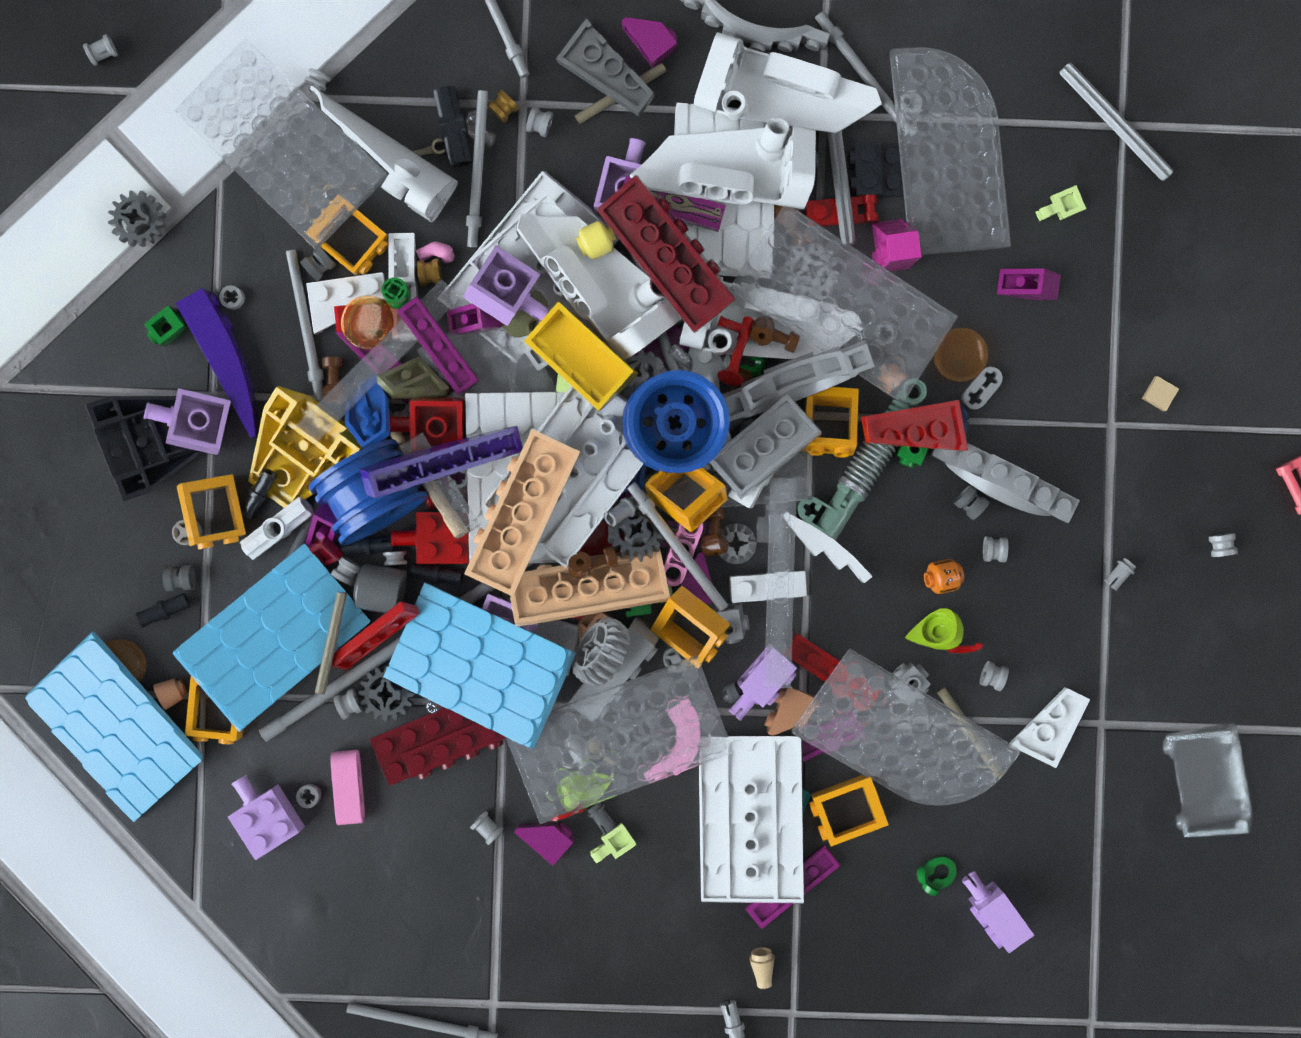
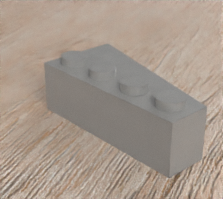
[568,615,659,722]

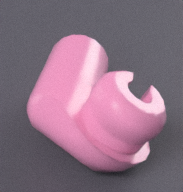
[416,241,455,263]

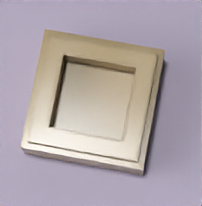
[1142,376,1179,411]

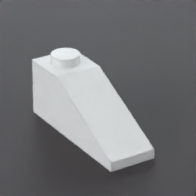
[729,571,807,603]

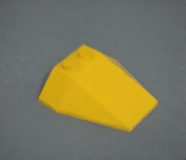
[248,386,362,508]

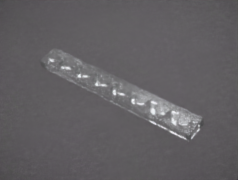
[295,279,460,445]
[764,478,797,688]

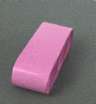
[663,523,703,586]
[331,749,365,825]

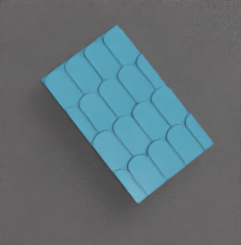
[172,544,371,732]
[383,583,576,749]
[25,631,203,822]

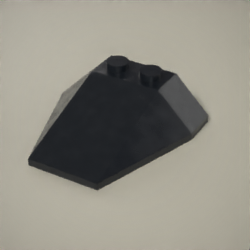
[85,396,203,502]

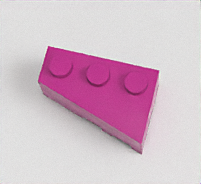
[872,219,922,273]

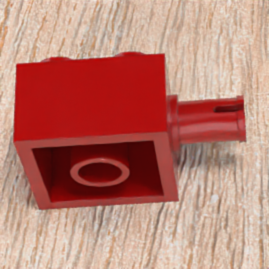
[390,397,466,453]
[391,512,469,564]

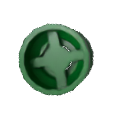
[381,277,411,310]

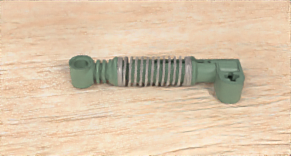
[797,378,927,540]

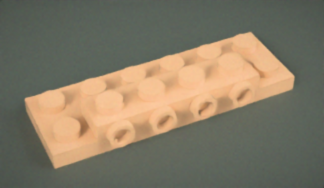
[464,429,580,596]
[510,550,670,627]

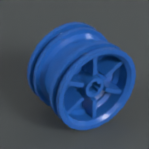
[622,370,730,473]
[309,439,428,545]

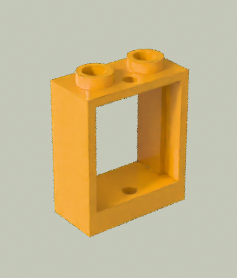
[306,195,389,276]
[802,387,859,458]
[645,468,728,533]
[177,474,246,550]
[650,586,730,668]
[185,676,243,744]
[809,773,889,846]

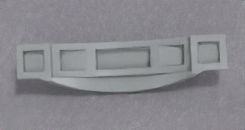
[680,0,830,53]
[722,340,875,421]
[930,443,1080,523]

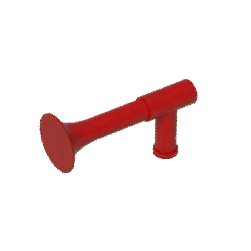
[717,315,754,386]

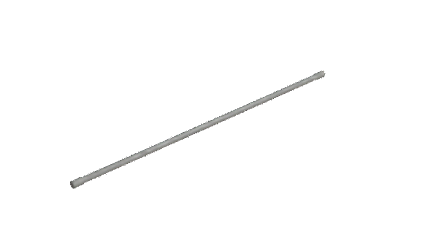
[259,415,755,742]

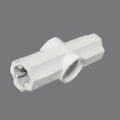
[240,496,314,560]

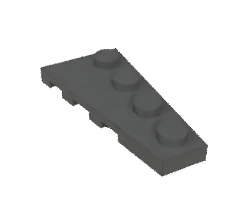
[556,19,654,117]

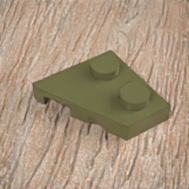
[377,356,449,399]

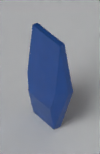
[345,373,391,449]

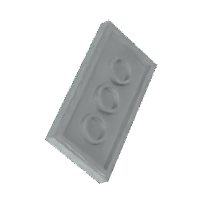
[709,393,822,500]

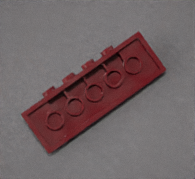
[596,175,736,333]
[369,707,506,786]

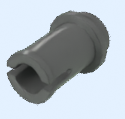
[586,800,617,835]

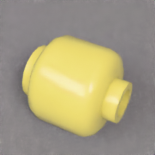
[576,221,617,260]

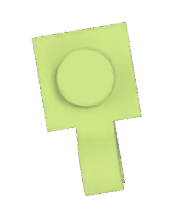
[1036,186,1086,221]
[590,822,637,863]

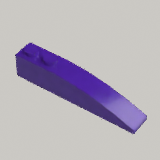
[176,288,260,439]
[359,426,523,498]

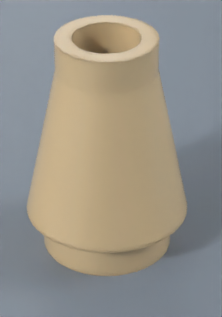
[749,947,775,989]

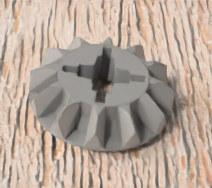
[719,523,757,564]

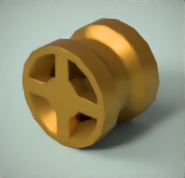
[487,90,519,123]
[417,259,442,287]

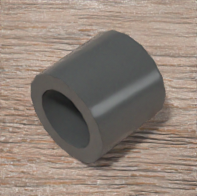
[354,563,407,613]

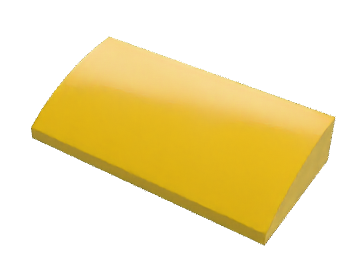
[524,302,638,411]

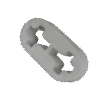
[961,367,1003,410]

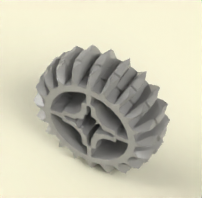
[571,617,631,687]

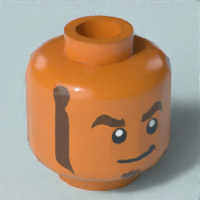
[924,559,964,594]

